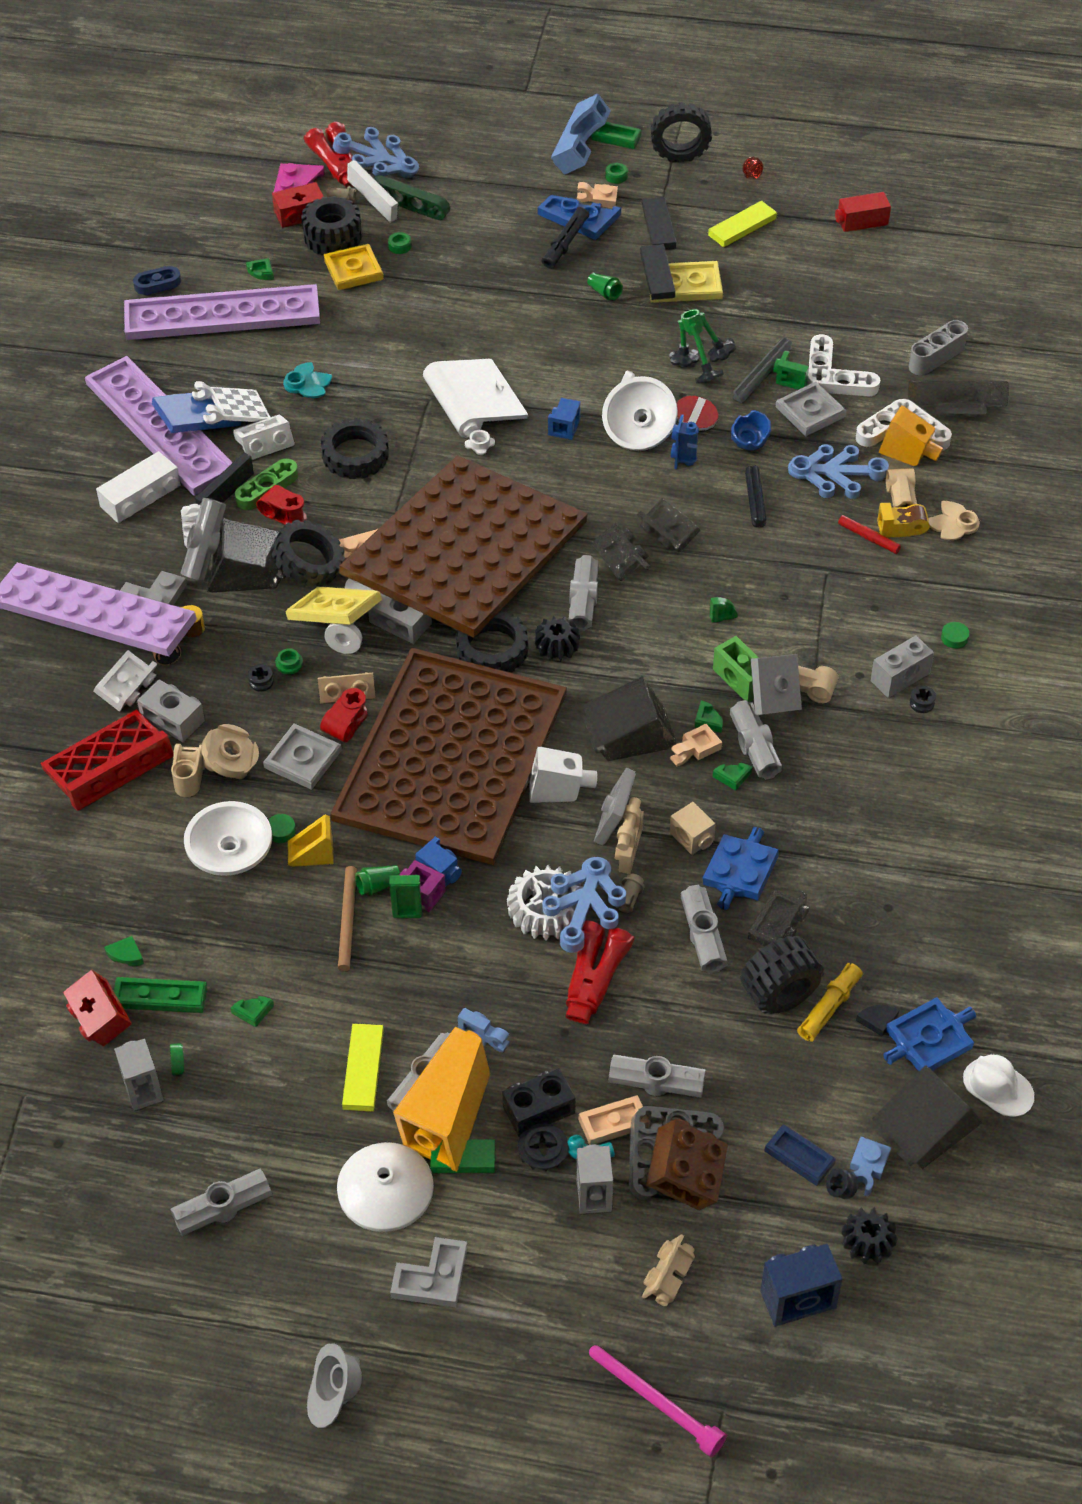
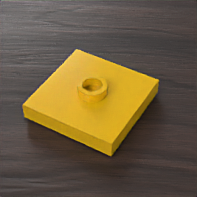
[324,244,384,290]

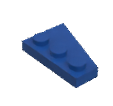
[538,195,621,240]

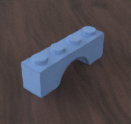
[551,94,611,175]

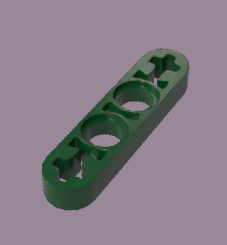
[373,175,451,220]

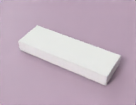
[347,160,398,223]

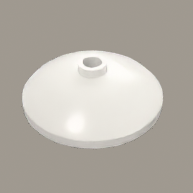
[602,376,678,451]
[184,801,272,876]
[337,1143,434,1232]

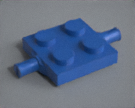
[703,827,779,910]
[883,997,976,1076]

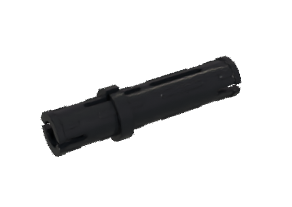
[541,207,590,269]

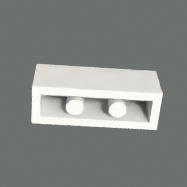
[96,451,180,523]

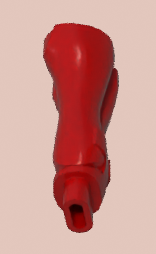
[304,122,354,188]
[565,921,635,1024]

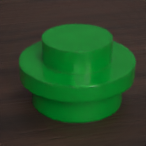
[275,649,303,674]

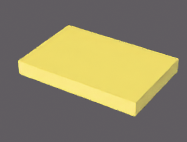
[650,261,723,303]
[285,587,382,625]

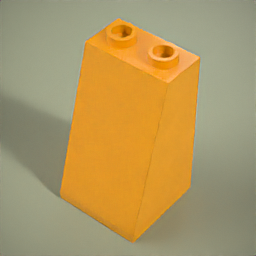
[393,1027,490,1172]

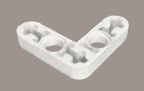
[807,334,880,396]
[856,399,952,450]

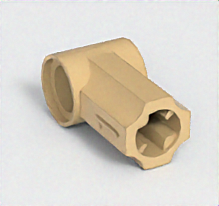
[886,468,917,508]
[798,666,839,703]

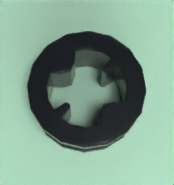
[248,664,274,692]
[910,686,936,713]
[826,1168,858,1200]

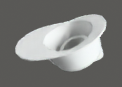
[963,1054,1034,1117]

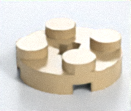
[201,724,259,779]

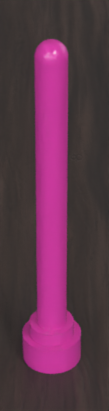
[589,1346,727,1458]

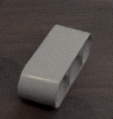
[909,320,968,375]

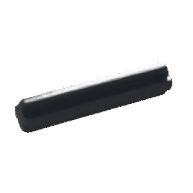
[745,465,766,527]

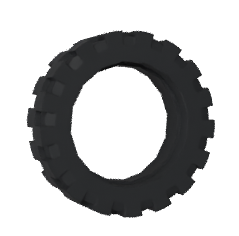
[650,102,712,162]
[321,418,389,479]
[272,520,345,587]
[456,610,528,673]

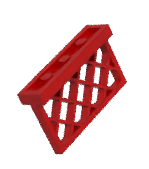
[40,709,174,811]

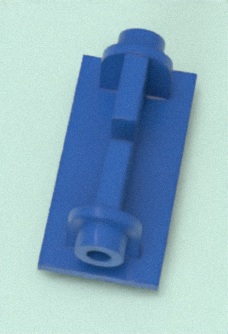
[671,415,699,469]

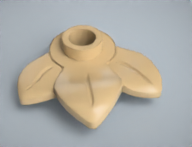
[928,501,979,540]

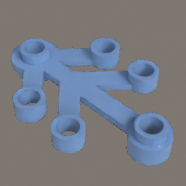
[333,127,419,178]
[788,444,889,499]
[542,857,626,953]

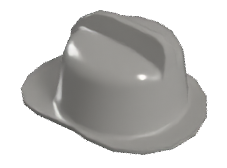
[307,1343,362,1428]

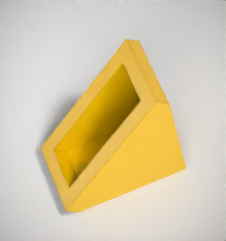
[288,814,334,867]

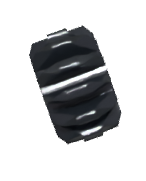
[534,615,580,661]
[841,1207,898,1265]

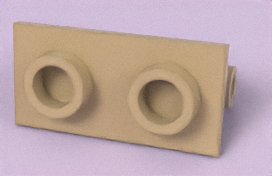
[318,672,375,704]
[642,1234,695,1306]

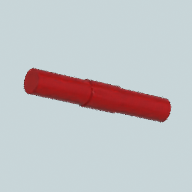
[838,515,901,554]

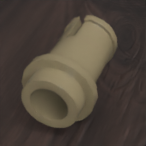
[326,186,357,203]
[615,874,645,913]

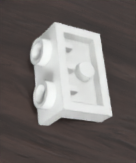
[233,414,294,460]

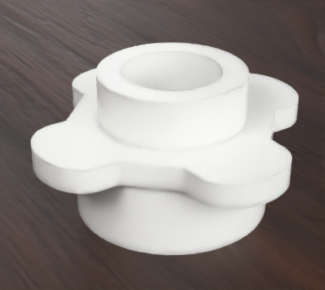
[465,430,495,455]

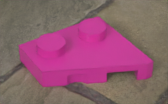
[274,163,325,192]

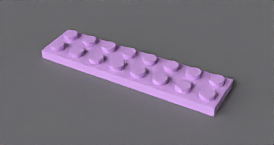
[124,284,320,340]
[85,356,232,496]
[0,562,197,656]

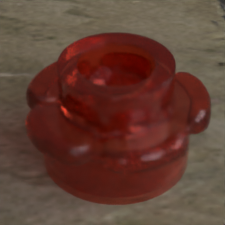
[742,156,764,179]

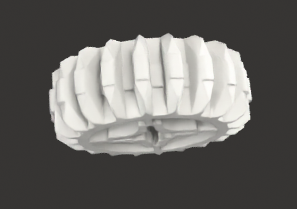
[507,865,583,941]

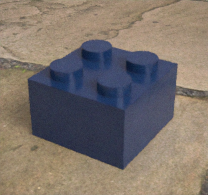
[760,1243,842,1327]

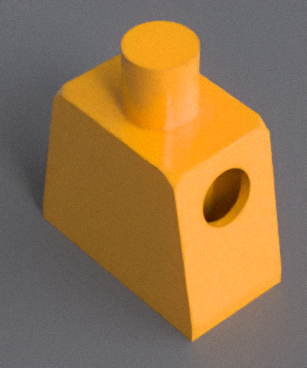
[878,405,943,466]

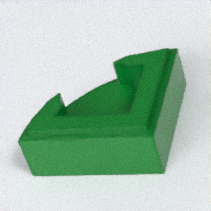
[246,258,274,280]
[709,597,738,623]
[695,701,723,733]
[712,763,752,791]
[104,936,144,966]
[231,996,274,1027]

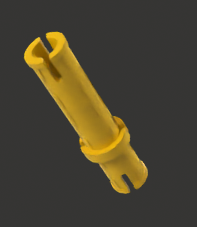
[797,963,863,1042]

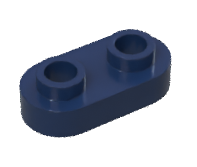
[133,266,181,295]

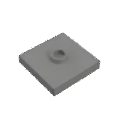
[776,382,847,436]
[751,654,802,715]
[263,724,342,790]
[594,768,636,845]

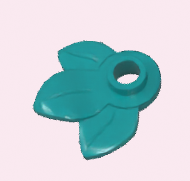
[283,362,332,398]

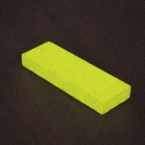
[708,201,777,247]
[342,1024,384,1111]

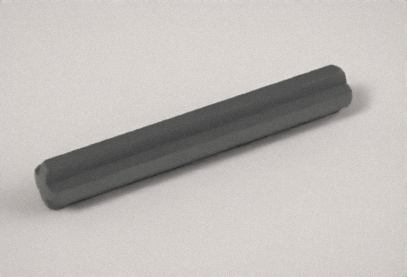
[733,337,792,403]

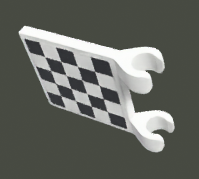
[192,381,270,424]

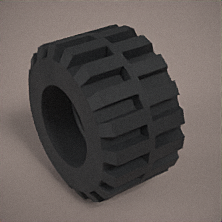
[302,196,362,256]
[740,936,825,1015]

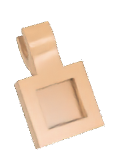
[577,182,618,208]
[670,724,722,766]

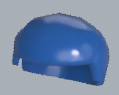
[731,410,771,451]

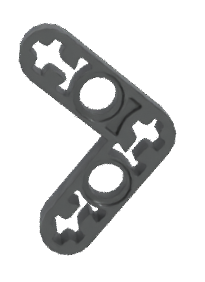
[629,1106,724,1200]

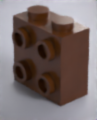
[646,1119,728,1210]

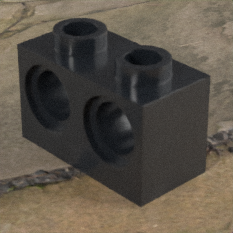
[502,1068,576,1137]

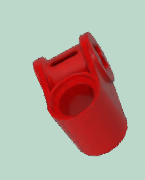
[256,485,307,525]
[320,688,367,743]

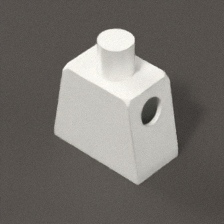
[529,747,597,803]

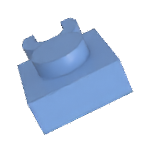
[458,1008,509,1052]
[850,1137,891,1196]

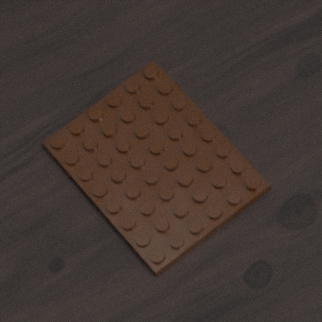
[339,455,588,637]
[330,648,567,865]

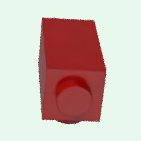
[835,192,891,232]

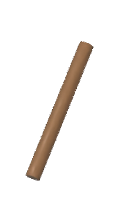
[338,866,357,971]

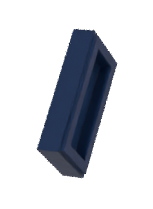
[764,1124,836,1186]

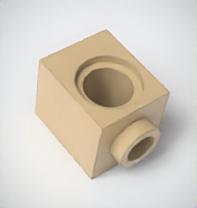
[670,802,715,855]

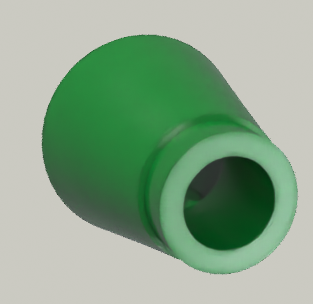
[587,273,623,300]
[355,865,400,896]

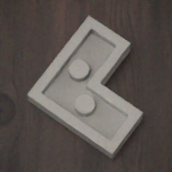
[120,571,187,605]
[390,1237,468,1308]

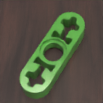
[235,459,298,510]

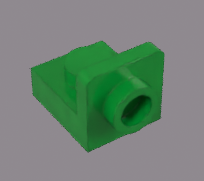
[773,351,809,390]

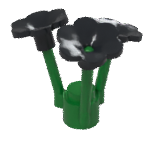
[669,309,736,384]

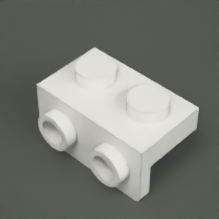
[93,650,157,712]

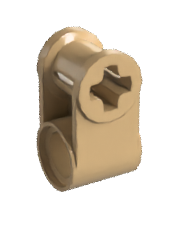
[171,744,205,797]

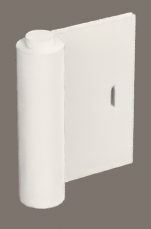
[423,359,528,438]

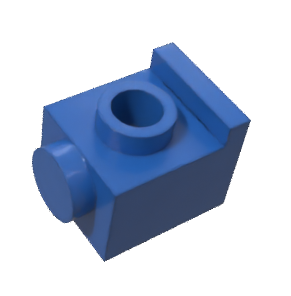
[548,398,581,440]
[415,836,462,887]

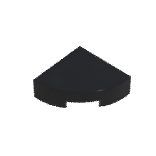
[856,1005,899,1036]

